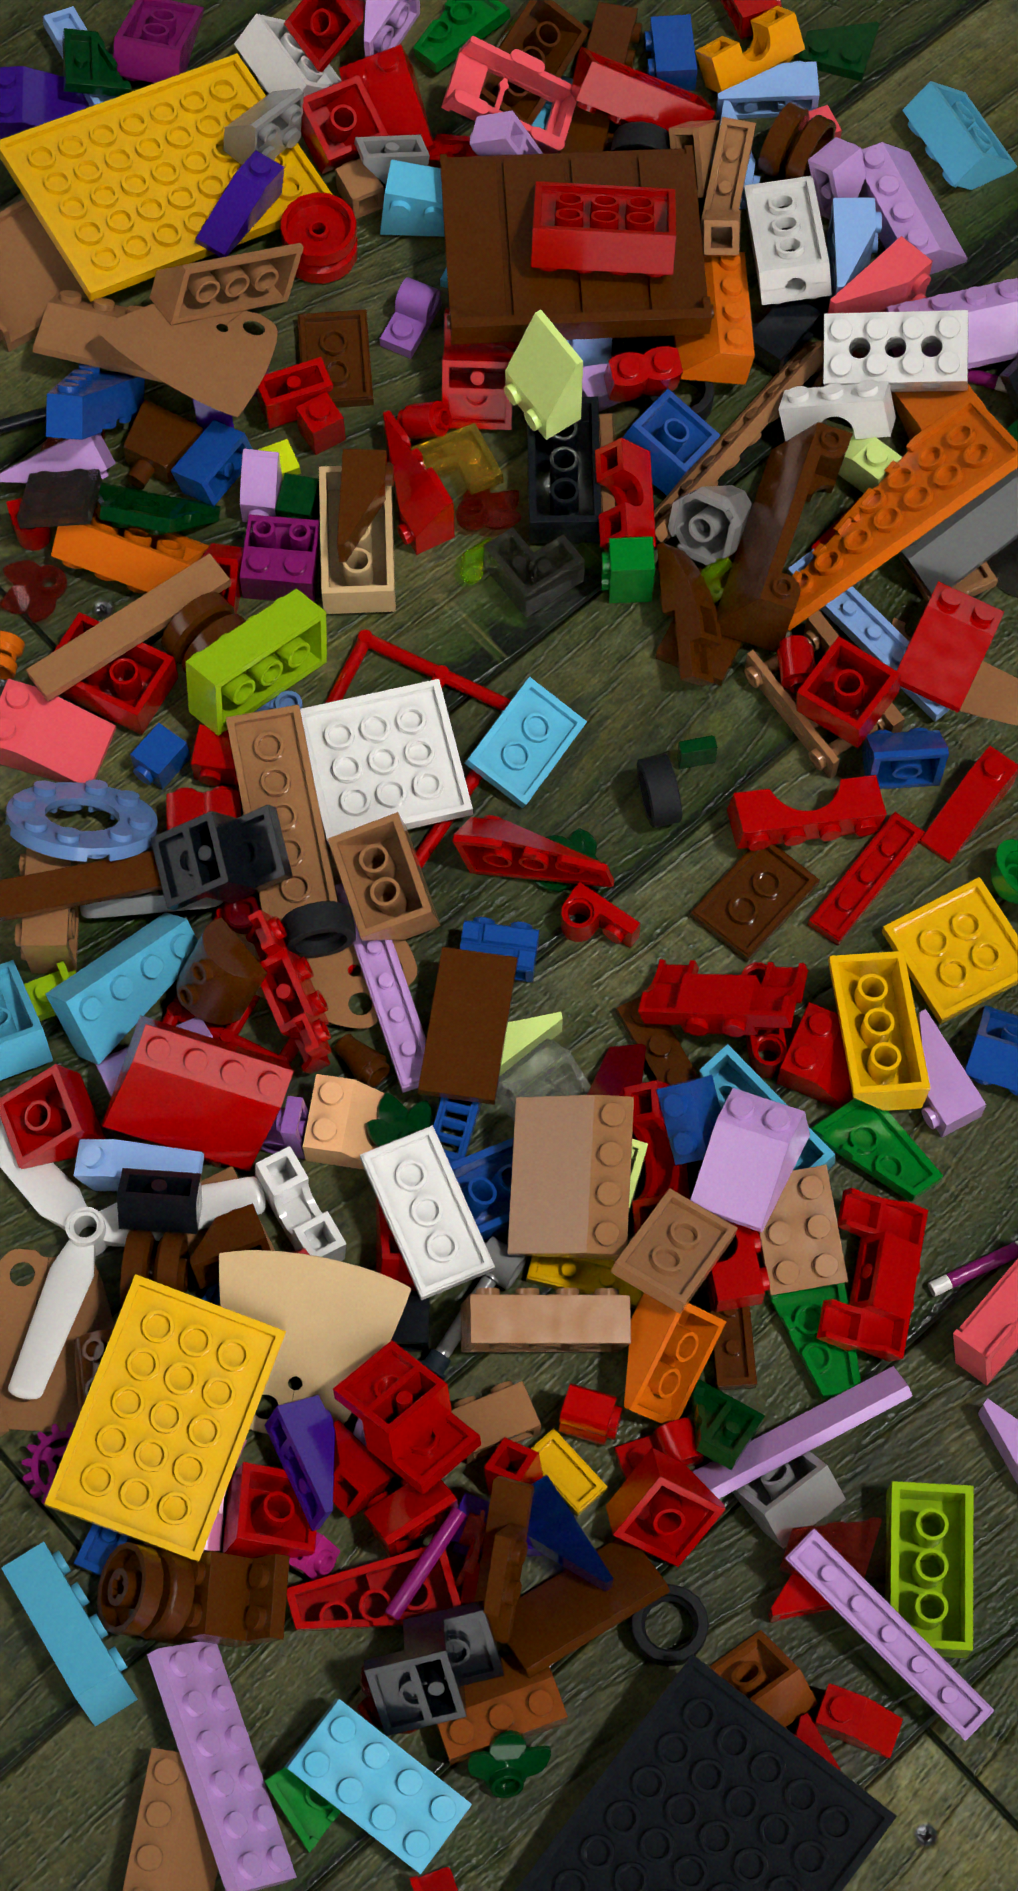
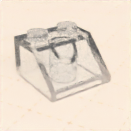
[496,1038,591,1122]

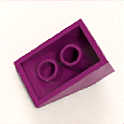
[113,0,204,83]

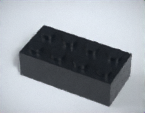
[527,396,602,543]

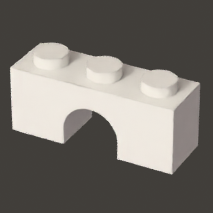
[778,380,896,441]
[255,1146,346,1261]

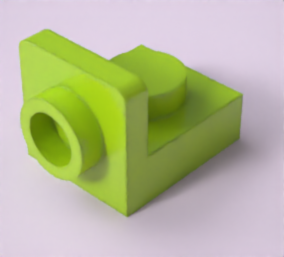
[24,961,76,1021]

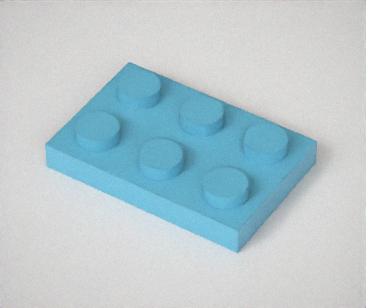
[464,677,587,808]

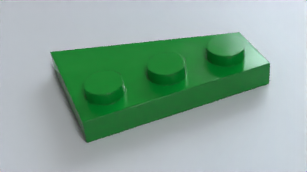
[413,0,511,73]
[811,1098,943,1202]
[765,1283,861,1399]
[264,1710,385,1853]

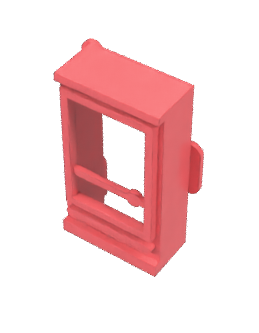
[441,36,577,154]
[953,1259,1018,1386]

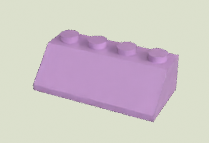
[858,142,967,275]
[886,278,1018,369]

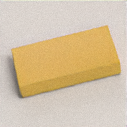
[531,1428,608,1516]

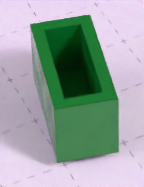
[601,537,655,604]

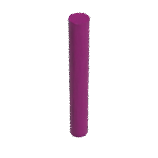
[385,1507,467,1621]

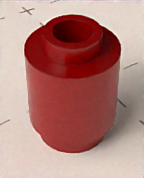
[397,401,452,439]
[777,635,816,693]

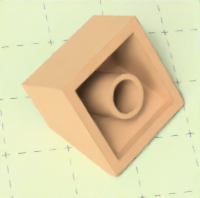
[303,1074,385,1170]

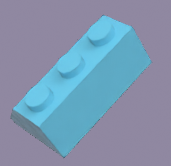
[902,81,1018,190]

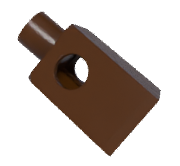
[124,400,203,489]

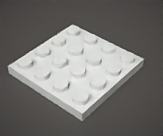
[300,679,473,847]

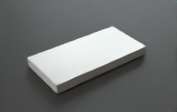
[360,1125,495,1300]

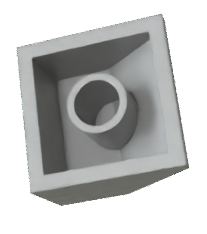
[732,1451,846,1549]

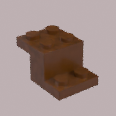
[160,1551,290,1648]

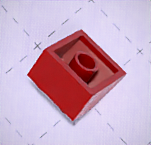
[284,0,366,72]
[301,75,389,175]
[777,1002,854,1109]
[0,1064,105,1169]
[606,1448,726,1567]
[222,1462,317,1559]
[363,1479,458,1557]

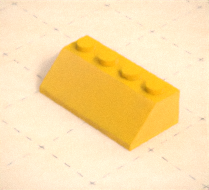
[828,951,931,1111]

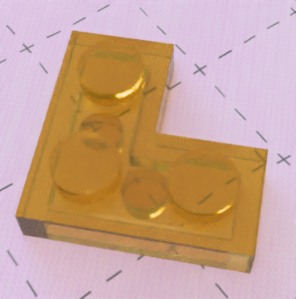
[411,423,504,495]

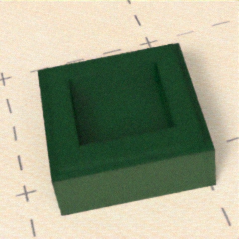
[677,735,718,770]

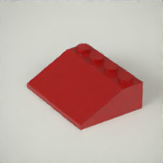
[531,181,676,277]
[102,1015,294,1171]

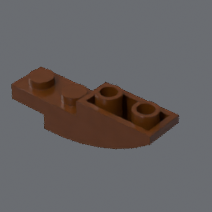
[657,543,723,687]

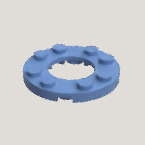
[5,780,158,862]

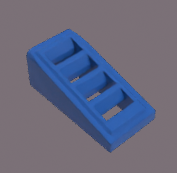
[433,1097,482,1163]

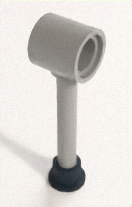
[419,1236,527,1381]

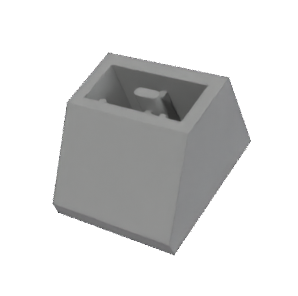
[223,88,304,165]

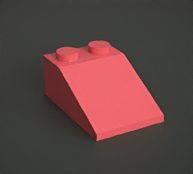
[828,236,933,313]
[0,679,117,783]

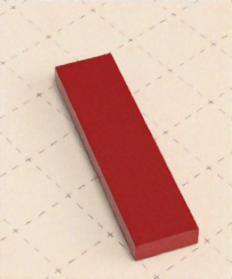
[808,812,925,946]

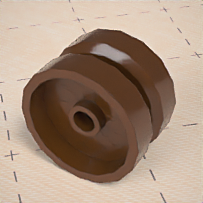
[758,102,836,179]
[161,592,246,673]
[120,1229,189,1309]
[97,1542,195,1642]

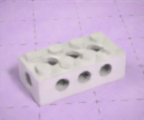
[744,175,832,305]
[823,310,969,392]

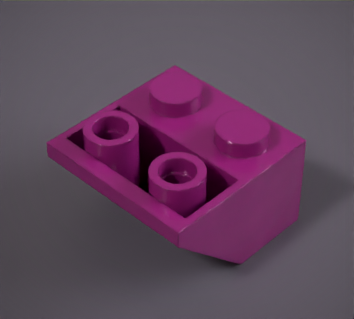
[239,514,320,602]

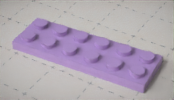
[147,1641,296,1891]

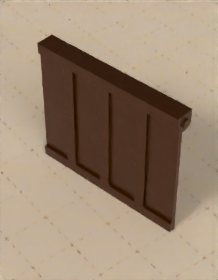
[440,145,714,344]

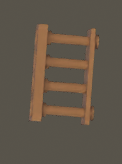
[744,610,905,779]

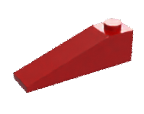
[383,410,455,555]
[453,815,614,887]

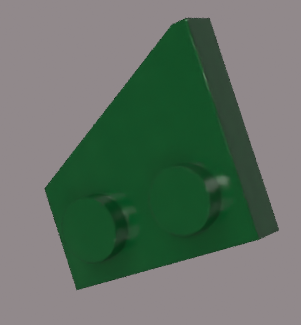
[798,22,880,82]

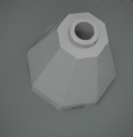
[668,485,752,566]

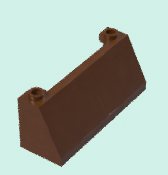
[717,422,853,653]

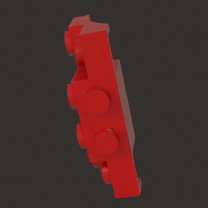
[246,909,332,1074]
[638,960,808,1037]
[817,1188,928,1362]

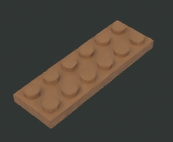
[226,704,338,921]

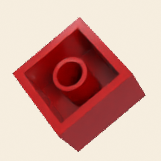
[796,636,901,748]

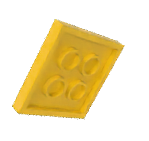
[882,877,1018,1025]

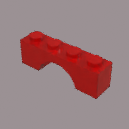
[727,775,887,851]
[624,1080,690,1234]

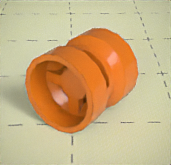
[0,631,25,680]

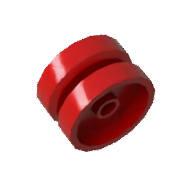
[280,192,358,284]

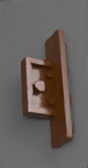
[475,1476,534,1643]

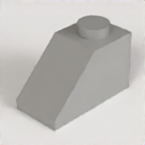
[354,135,430,185]

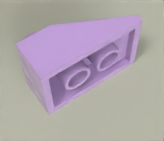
[364,0,420,58]
[690,1088,810,1233]

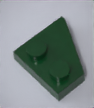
[62,28,131,97]
[691,1379,765,1470]

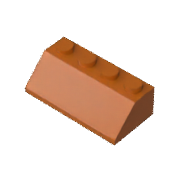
[673,252,755,385]
[51,501,209,594]

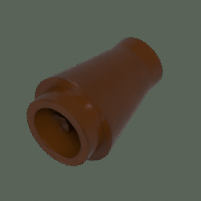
[335,1034,390,1088]

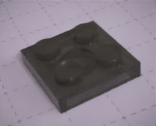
[17,469,102,529]

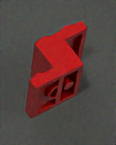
[442,309,515,430]
[333,1340,481,1495]

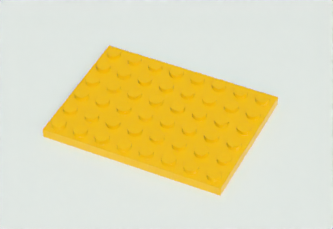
[0,53,333,302]

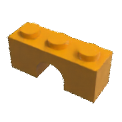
[695,6,805,93]

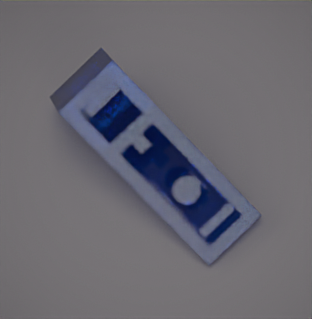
[526,1475,614,1592]

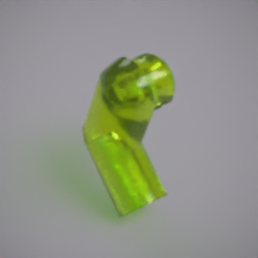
[459,537,498,584]
[701,557,732,603]

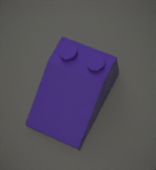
[0,66,90,139]

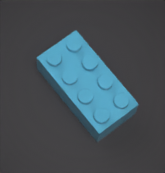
[285,1698,472,1874]

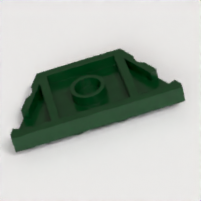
[87,482,221,535]

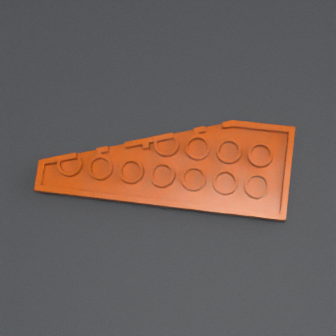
[788,395,1018,631]

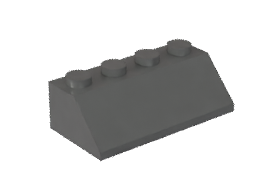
[897,468,1018,594]

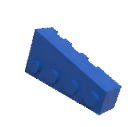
[46,364,145,440]

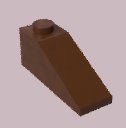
[337,449,394,562]

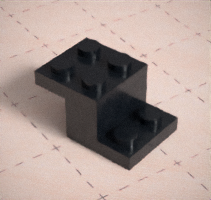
[150,805,293,911]
[364,1600,504,1736]

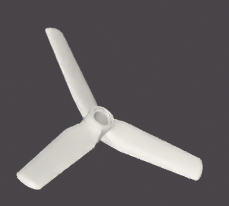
[0,1118,266,1400]

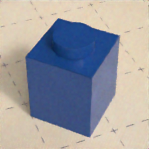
[130,723,191,790]

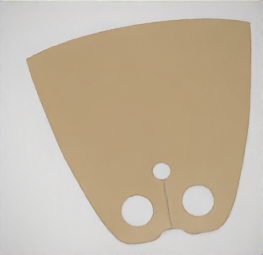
[219,1250,411,1434]

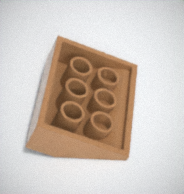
[507,1095,634,1260]

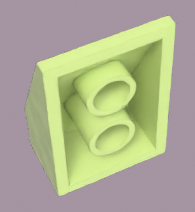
[504,310,583,440]

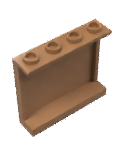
[0,198,108,352]

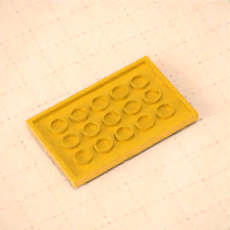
[44,1274,286,1562]

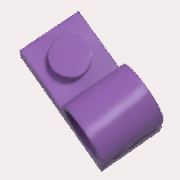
[380,277,442,359]
[261,1096,309,1159]

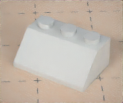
[234,14,342,97]

